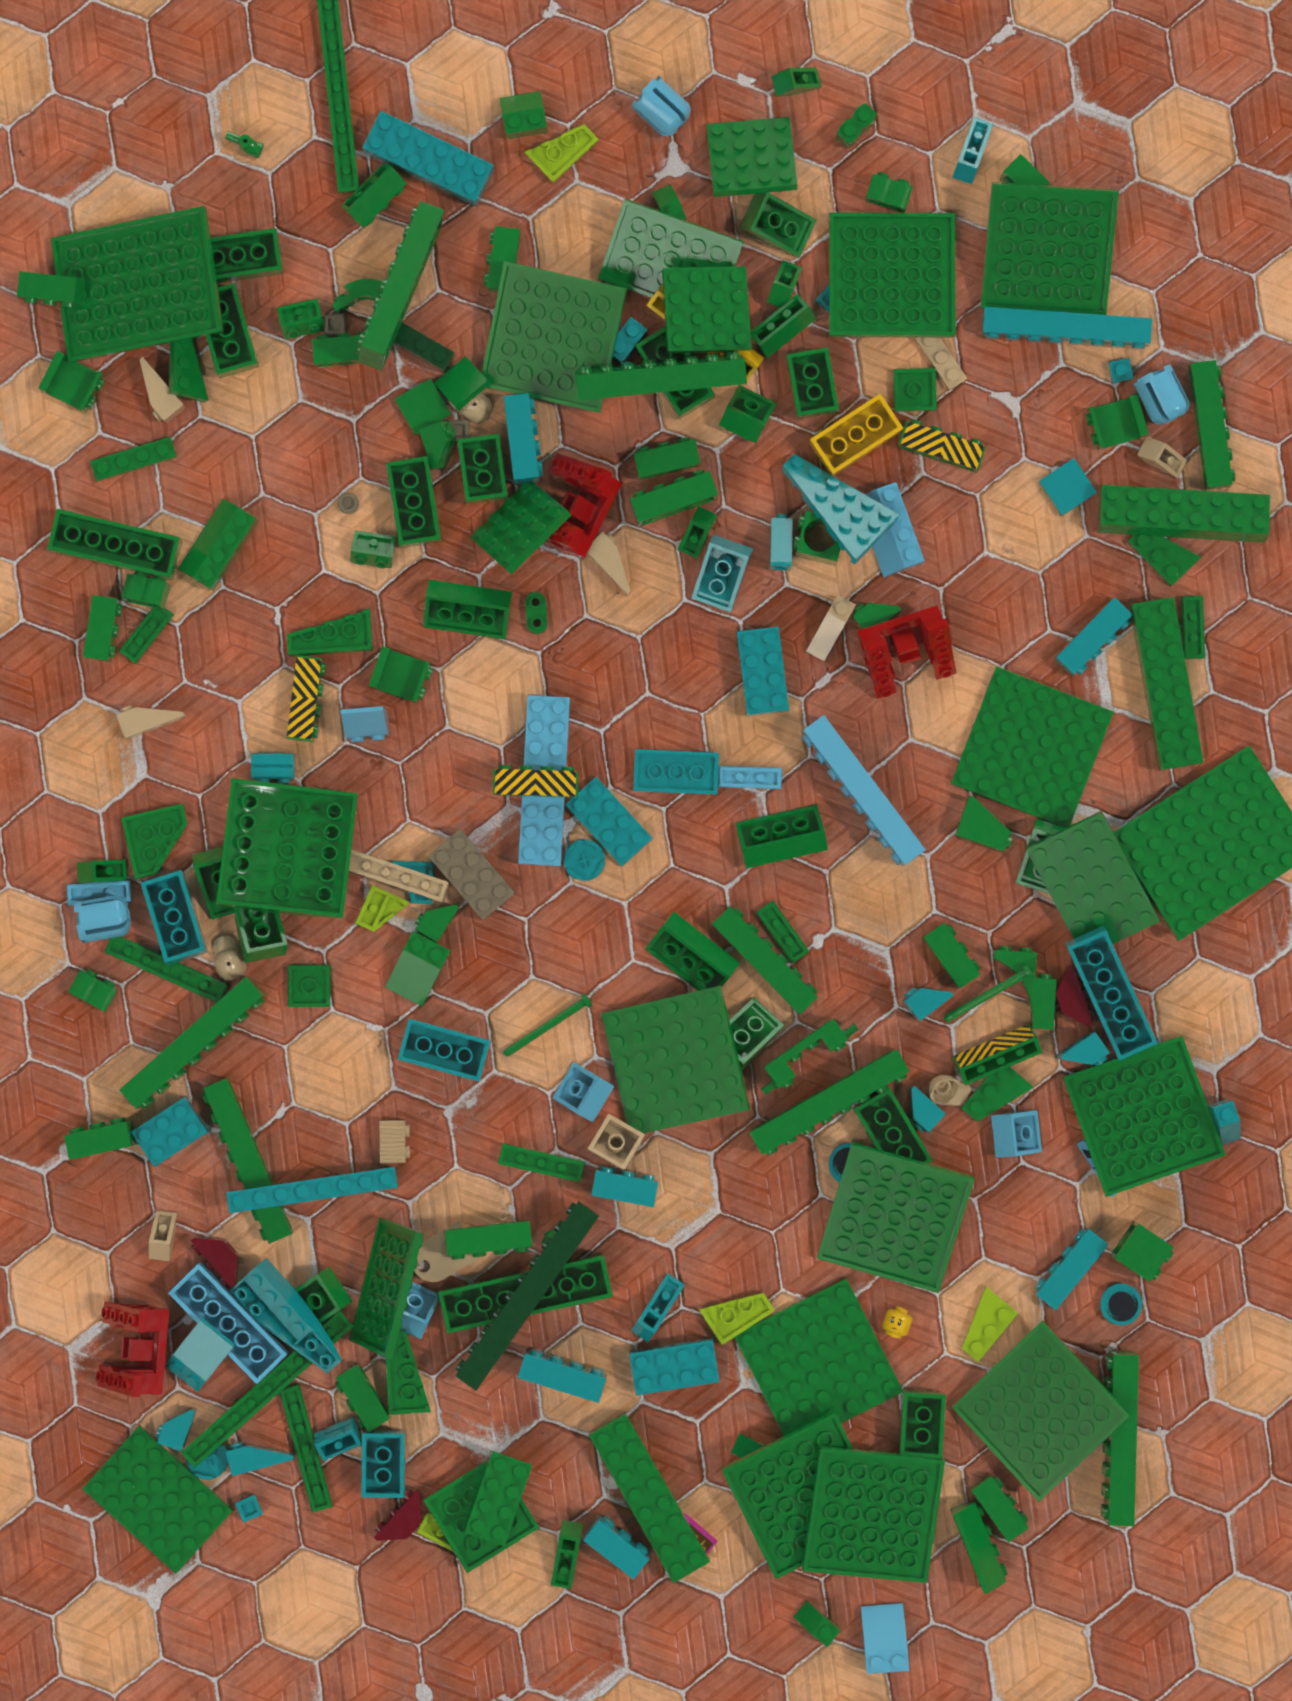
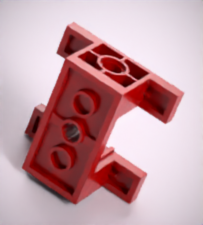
[546,453,622,558]
[857,605,957,699]
[96,1301,169,1397]

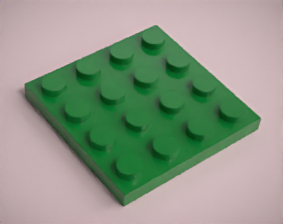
[706,117,798,197]
[662,266,751,353]
[470,482,571,575]
[423,1460,539,1573]

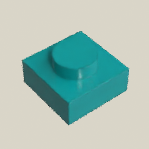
[1108,358,1134,384]
[235,1494,263,1523]

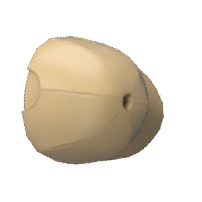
[449,392,492,423]
[213,936,247,981]
[929,1075,972,1105]

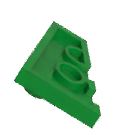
[961,1067,1034,1122]

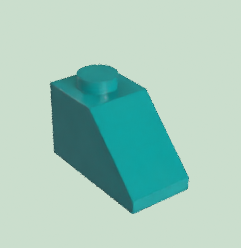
[910,1085,946,1133]
[156,1408,197,1451]

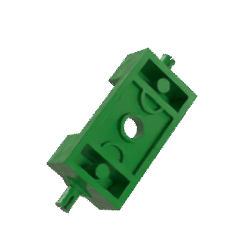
[761,1018,859,1095]

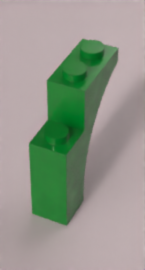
[993,946,1057,1030]

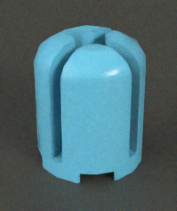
[630,75,691,137]
[1133,364,1190,425]
[74,895,131,943]

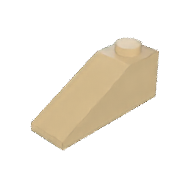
[140,357,186,424]
[587,532,631,596]
[806,595,856,661]
[116,706,186,739]

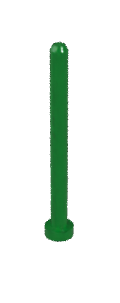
[944,963,1035,1022]
[503,993,593,1057]

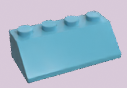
[865,482,924,578]

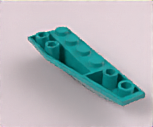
[230,1258,342,1374]

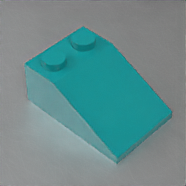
[691,535,753,613]
[165,1318,235,1392]

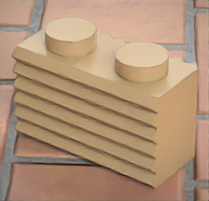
[379,1120,410,1163]

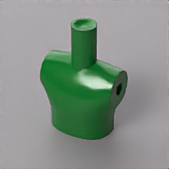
[225,131,264,158]

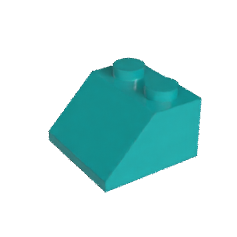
[903,987,954,1021]
[1056,1031,1110,1066]

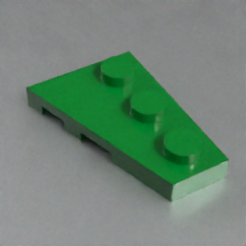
[169,338,209,403]
[1127,535,1202,587]

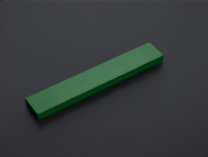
[105,937,228,1003]
[280,1384,333,1513]

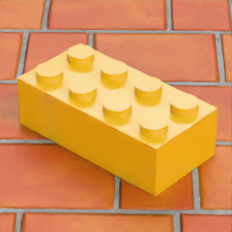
[809,393,903,476]

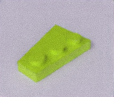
[524,124,599,183]
[961,1286,1019,1362]
[699,1292,775,1345]

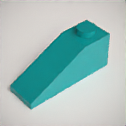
[952,117,993,185]
[630,1273,685,1342]
[226,1442,295,1476]

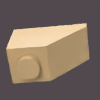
[1137,437,1187,479]
[149,1211,177,1261]

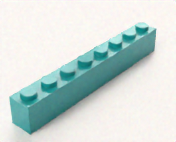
[981,307,1152,349]
[225,1167,398,1214]

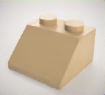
[587,1114,645,1171]

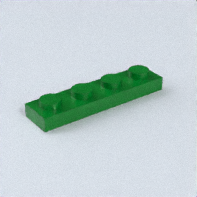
[90,437,177,482]
[498,1143,585,1182]

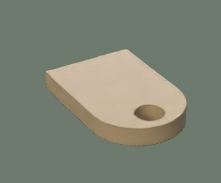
[414,1221,480,1282]

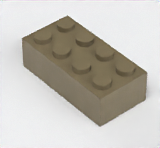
[428,829,516,920]

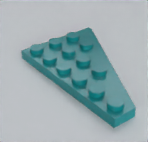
[782,454,899,564]

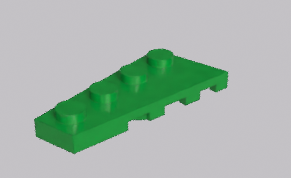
[287,608,373,657]
[386,1329,431,1415]

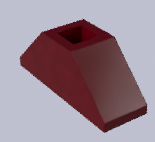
[1055,965,1095,1027]
[191,1237,239,1289]
[374,1488,422,1541]

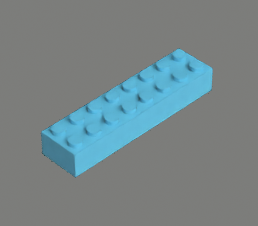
[518,695,570,867]
[802,715,926,866]

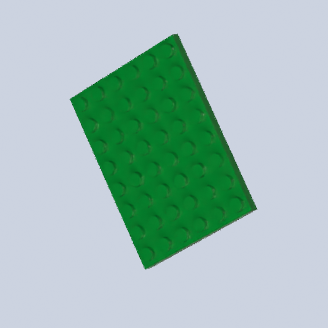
[51,206,224,362]
[1114,745,1292,941]

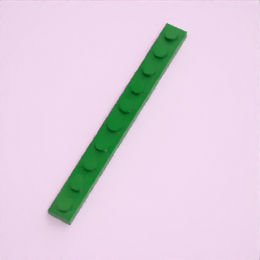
[317,0,359,194]
[181,1310,354,1468]

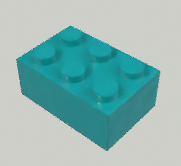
[131,1097,210,1167]
[591,1166,659,1207]
[361,1431,406,1498]
[583,1514,649,1580]

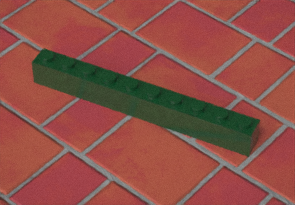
[455,1201,599,1391]

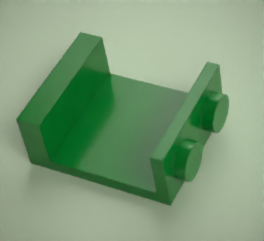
[38,351,105,413]
[1085,394,1149,450]
[369,646,433,703]

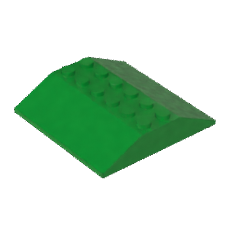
[216,778,358,918]

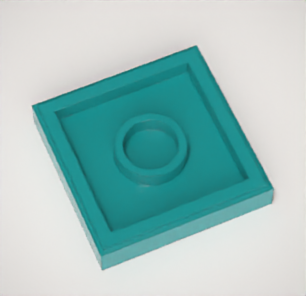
[1039,458,1097,516]

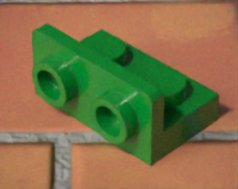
[277,298,324,339]
[351,530,396,569]

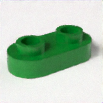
[525,592,548,635]

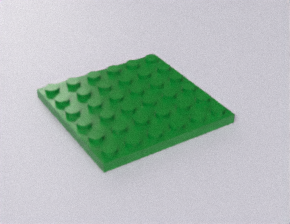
[981,182,1119,315]
[829,213,956,338]
[482,261,627,413]
[951,666,1114,828]
[601,986,750,1134]
[1063,1036,1226,1197]
[817,1142,975,1293]
[735,1278,902,1436]
[952,1321,1131,1502]
[721,1411,853,1579]
[802,1446,945,1583]

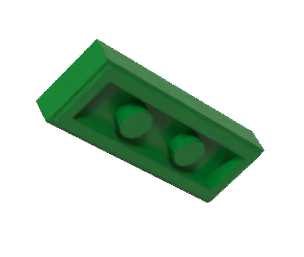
[1181,596,1205,660]
[119,608,174,664]
[756,901,810,964]

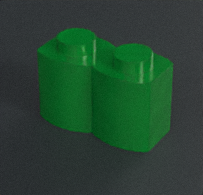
[836,103,877,149]
[865,172,913,213]
[121,572,171,610]
[68,968,118,1012]

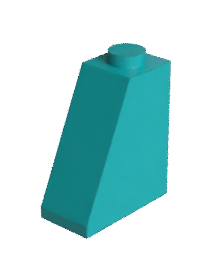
[769,514,793,571]
[1208,1099,1241,1145]

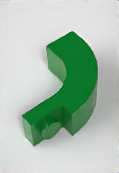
[332,279,383,314]

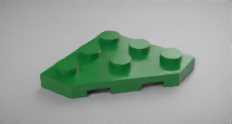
[121,804,188,879]

